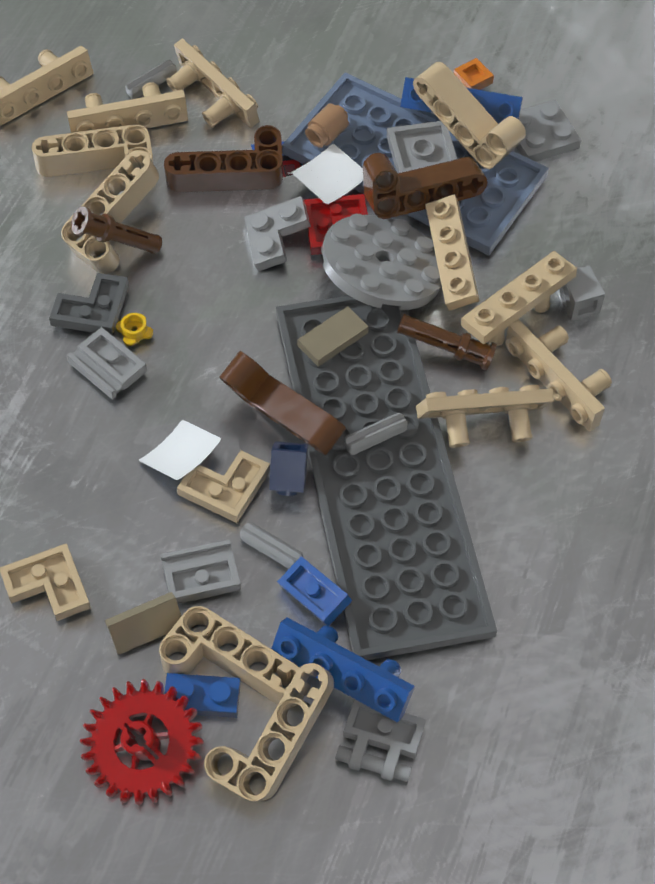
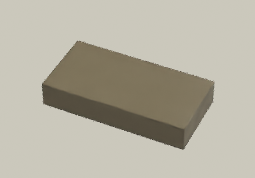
[297,306,369,367]
[104,592,182,655]

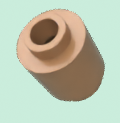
[305,104,349,148]

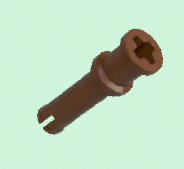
[71,206,162,254]
[397,313,497,371]

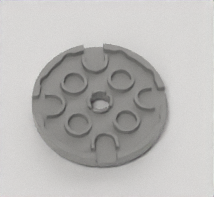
[321,214,441,310]

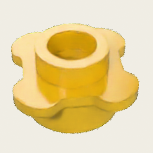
[116,313,153,346]

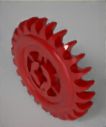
[80,679,204,805]

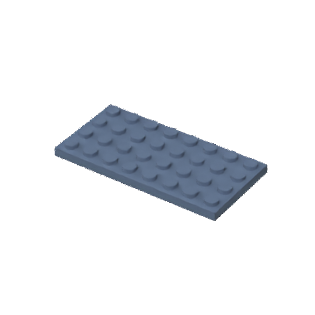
[282,72,549,255]

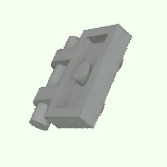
[335,699,426,782]

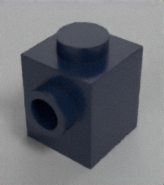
[269,442,308,496]

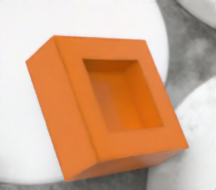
[453,58,494,90]

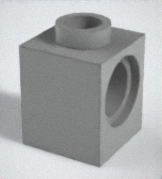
[556,265,605,321]

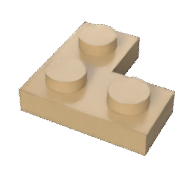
[177,450,270,523]
[0,543,91,621]

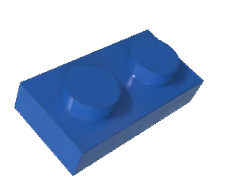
[277,556,353,627]
[164,673,241,718]

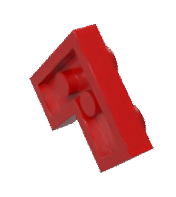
[304,194,368,255]

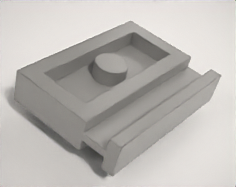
[67,327,147,400]
[161,539,241,604]

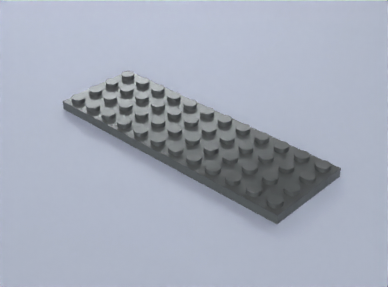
[276,295,497,660]

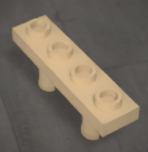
[166,38,260,128]
[0,46,94,126]
[66,82,188,133]
[425,194,480,311]
[461,251,577,346]
[505,319,612,432]
[416,385,554,448]

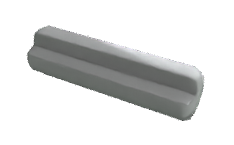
[125,60,177,99]
[344,413,408,455]
[240,522,303,569]

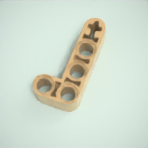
[413,62,526,169]
[31,125,154,177]
[61,150,159,274]
[159,606,305,708]
[204,663,334,801]

